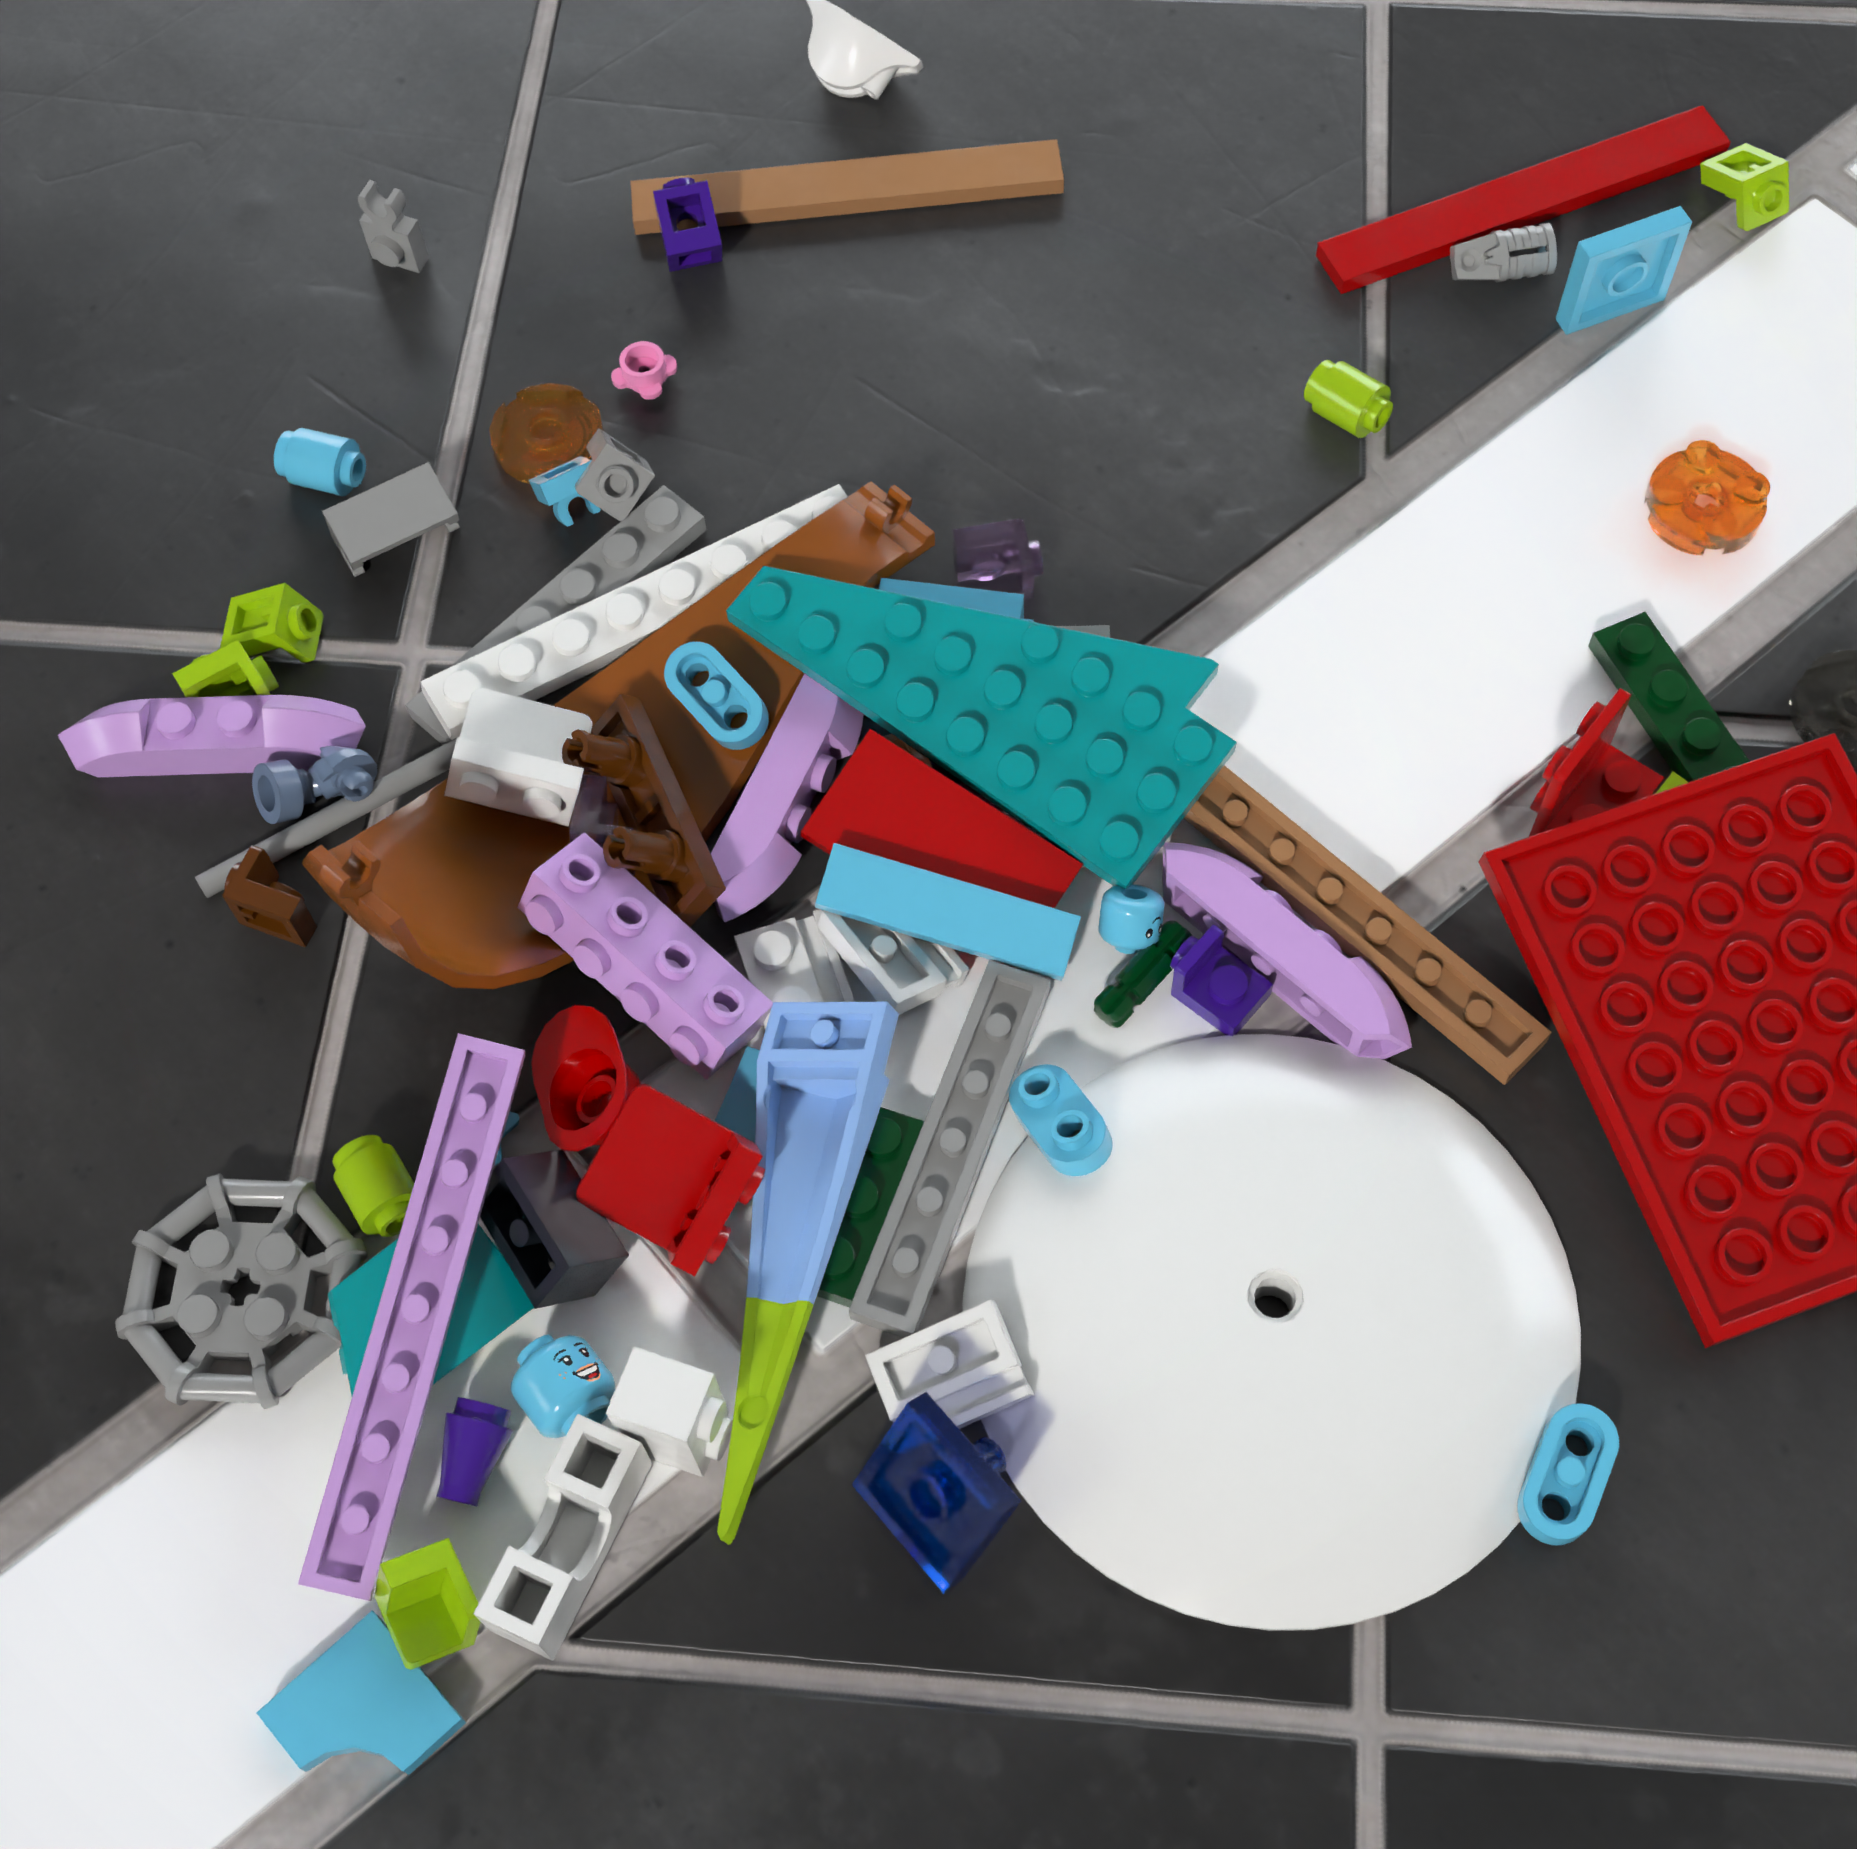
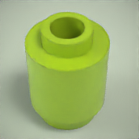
[1304,360,1393,438]
[332,1135,414,1237]

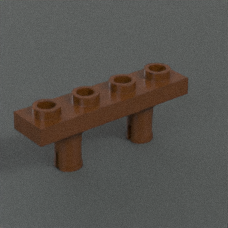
[562,694,726,927]

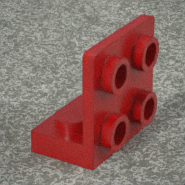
[1529,688,1664,837]

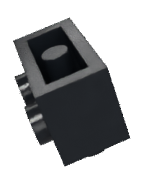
[480,1150,629,1309]

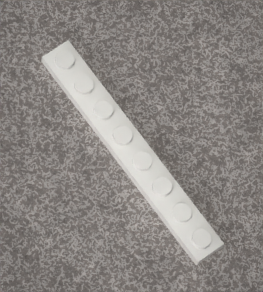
[420,484,848,740]

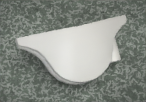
[806,0,924,100]

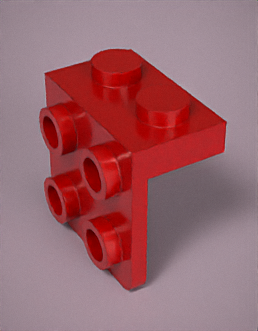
[576,1084,765,1277]

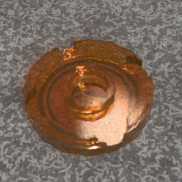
[489,383,604,484]

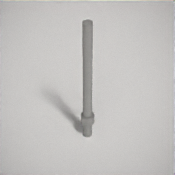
[195,738,457,899]

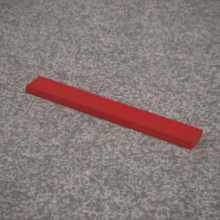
[1316,105,1731,294]

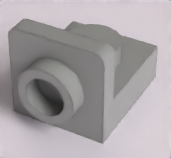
[575,428,655,521]

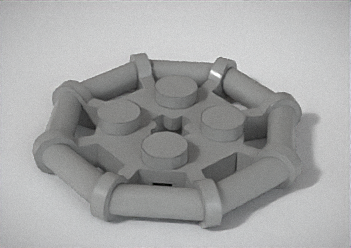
[115,1173,368,1409]

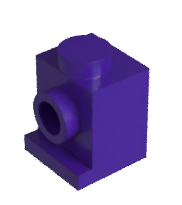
[653,178,723,272]

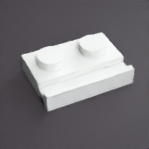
[734,909,855,1030]
[817,910,969,1015]
[865,1299,1035,1451]

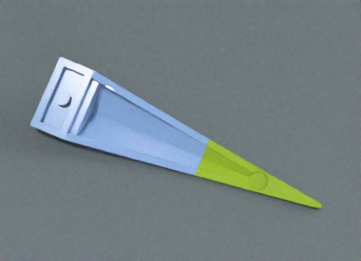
[717,1002,899,1545]

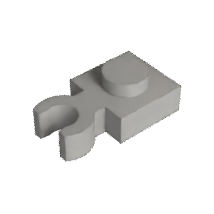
[358,180,429,273]

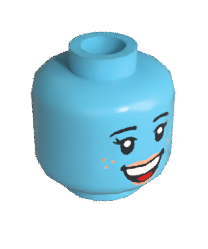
[510,1335,615,1439]

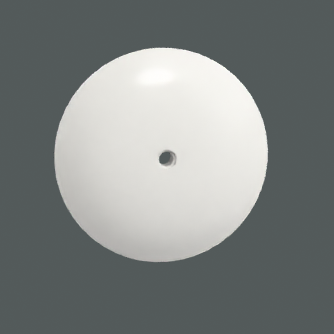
[963,1034,1581,1631]

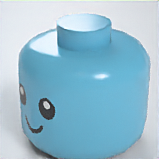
[1098,884,1165,954]

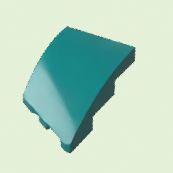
[328,1224,534,1396]

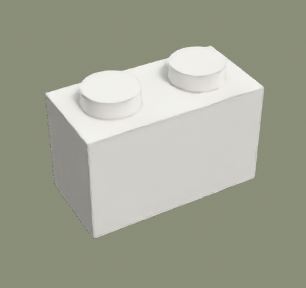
[606,1346,733,1477]

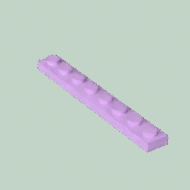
[298,1033,525,1601]

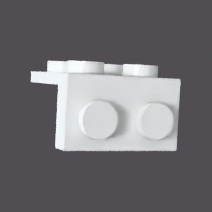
[444,688,592,826]

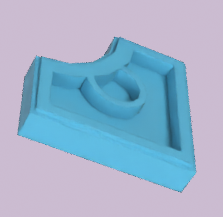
[256,1610,466,1775]

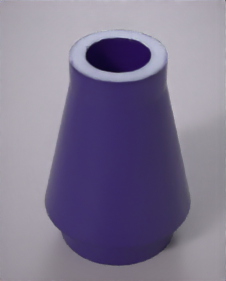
[436,1397,514,1507]

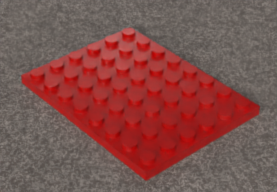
[1478,733,1857,1348]

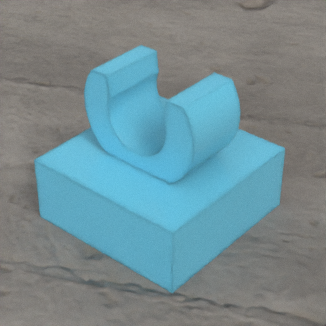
[529,456,601,527]

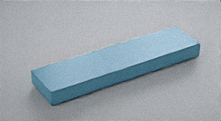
[815,843,1081,981]

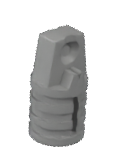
[1450,223,1557,282]

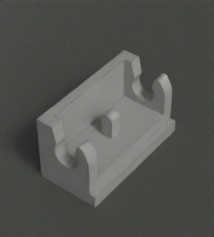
[322,462,460,577]

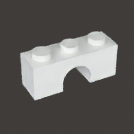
[473,1414,652,1661]

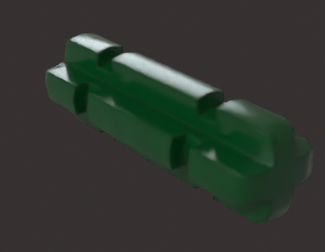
[1093,920,1192,1028]

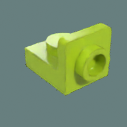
[1700,143,1789,231]
[220,583,323,663]

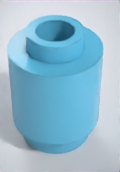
[274,428,366,496]

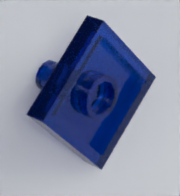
[852,1392,1022,1593]

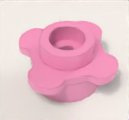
[611,341,677,399]

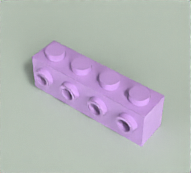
[517,832,773,1080]

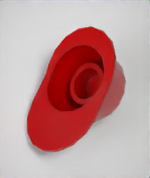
[531,1005,641,1152]

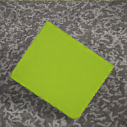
[374,1538,480,1670]

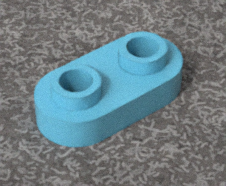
[664,641,769,750]
[1009,1064,1113,1176]
[1517,1403,1619,1545]

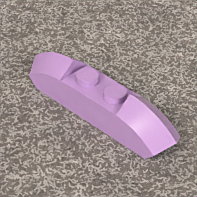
[711,673,864,922]
[58,695,366,777]
[1162,842,1412,1060]

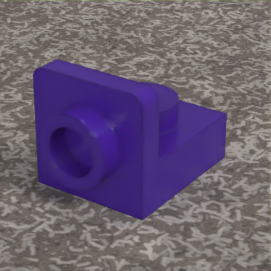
[1170,924,1273,1036]

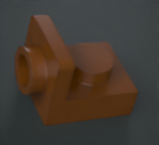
[222,845,317,947]

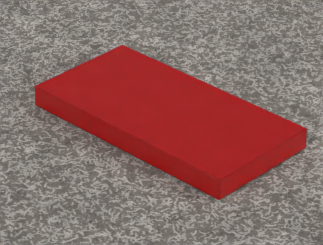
[801,729,1083,968]

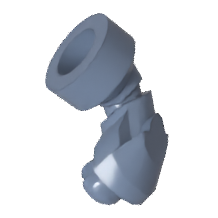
[252,746,377,824]

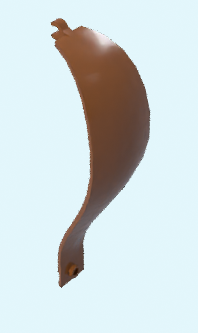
[302,481,935,989]

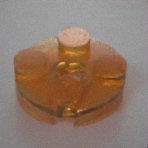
[1644,440,1770,556]

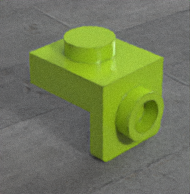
[172,639,279,698]

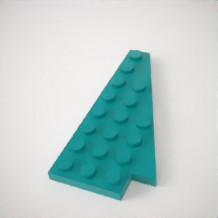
[726,566,1237,889]

